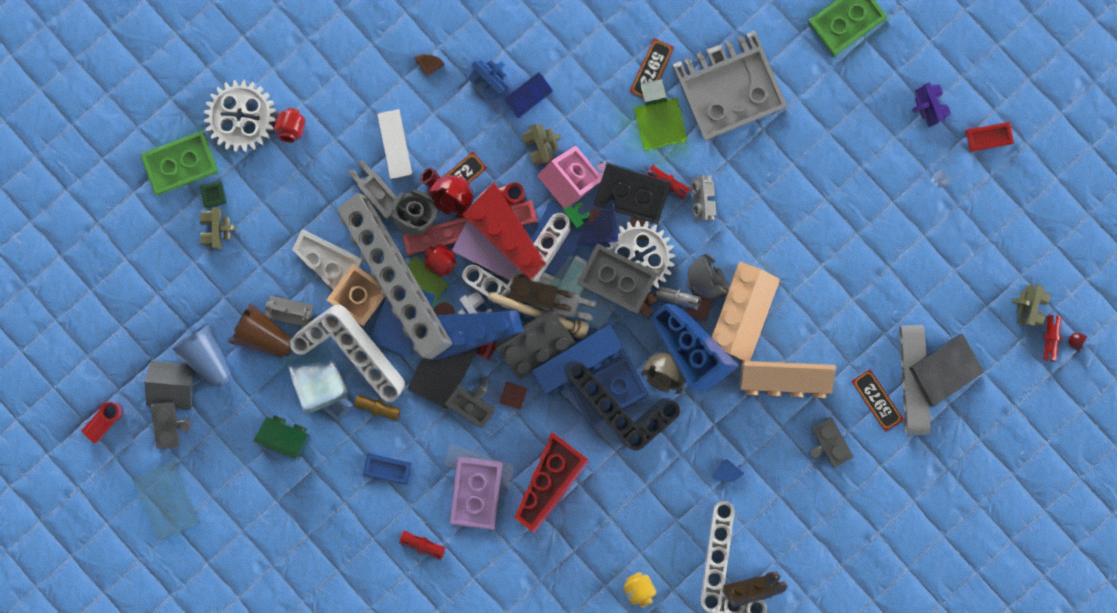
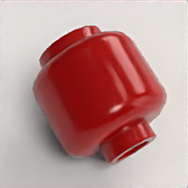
[274,108,306,143]
[423,244,458,277]

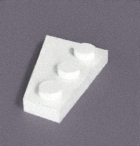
[292,229,363,290]

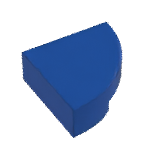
[712,459,744,482]

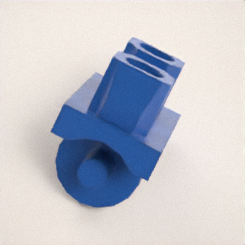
[467,60,509,100]

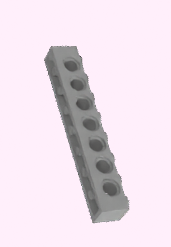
[337,193,452,359]

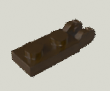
[508,276,575,312]
[722,571,788,607]

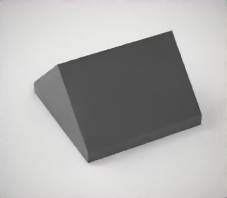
[144,361,196,410]

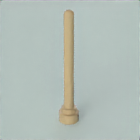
[488,293,589,339]

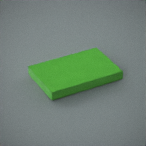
[807,0,888,57]
[140,130,219,196]

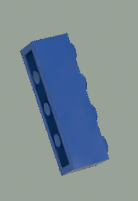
[532,324,624,396]

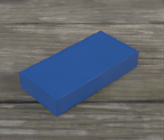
[363,453,412,485]

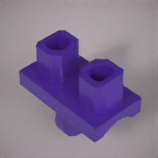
[911,83,951,127]

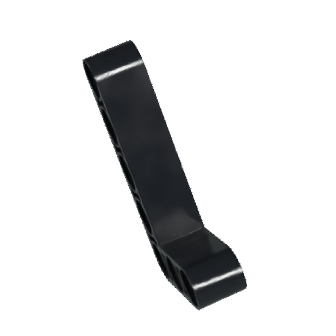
[565,360,680,451]

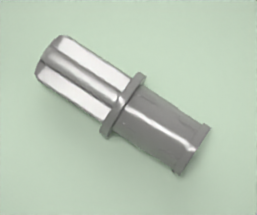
[656,286,701,310]

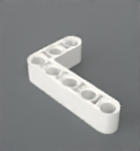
[463,213,571,311]
[290,305,405,402]
[700,501,767,613]

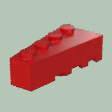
[463,182,546,280]
[514,432,590,533]

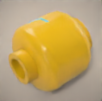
[623,572,656,608]

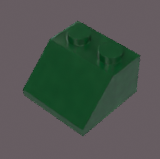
[253,415,311,460]

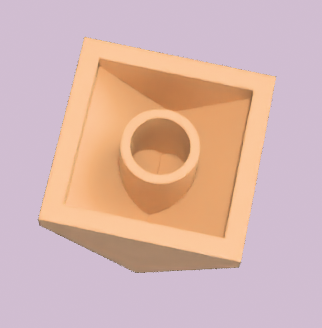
[326,264,384,326]

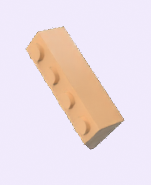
[711,262,780,361]
[740,361,836,398]

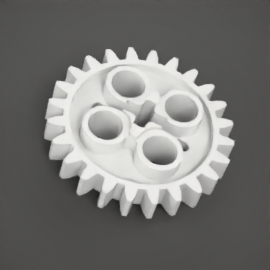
[204,80,277,153]
[606,221,675,292]

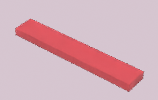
[402,200,538,256]

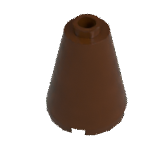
[228,303,292,359]

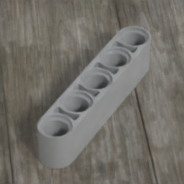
[899,325,930,436]

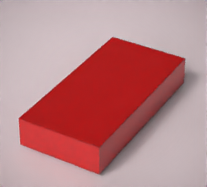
[965,122,1014,153]

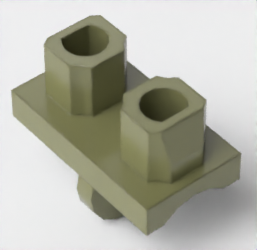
[522,124,562,165]
[200,207,237,250]
[1012,285,1050,326]

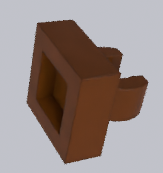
[639,293,657,319]

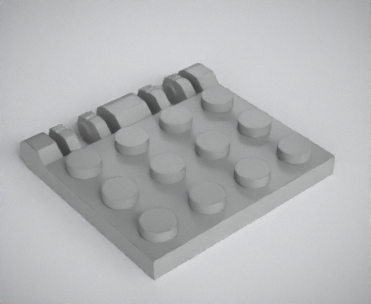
[672,31,787,142]

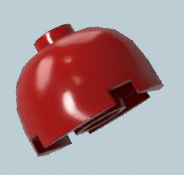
[427,175,473,218]

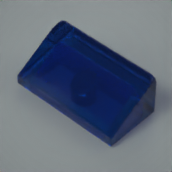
[504,72,553,119]

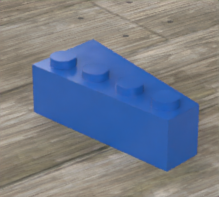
[650,304,739,392]
[424,311,524,360]

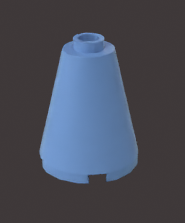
[172,323,231,387]

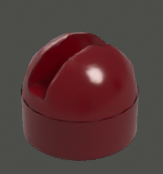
[420,168,440,187]
[1068,332,1088,352]

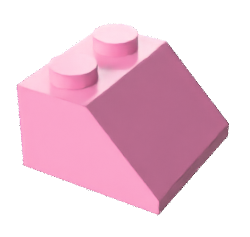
[537,146,602,209]

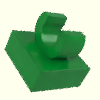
[563,202,590,231]

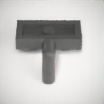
[445,376,495,428]
[151,401,193,449]
[808,417,854,468]

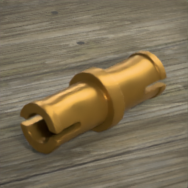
[354,394,401,422]

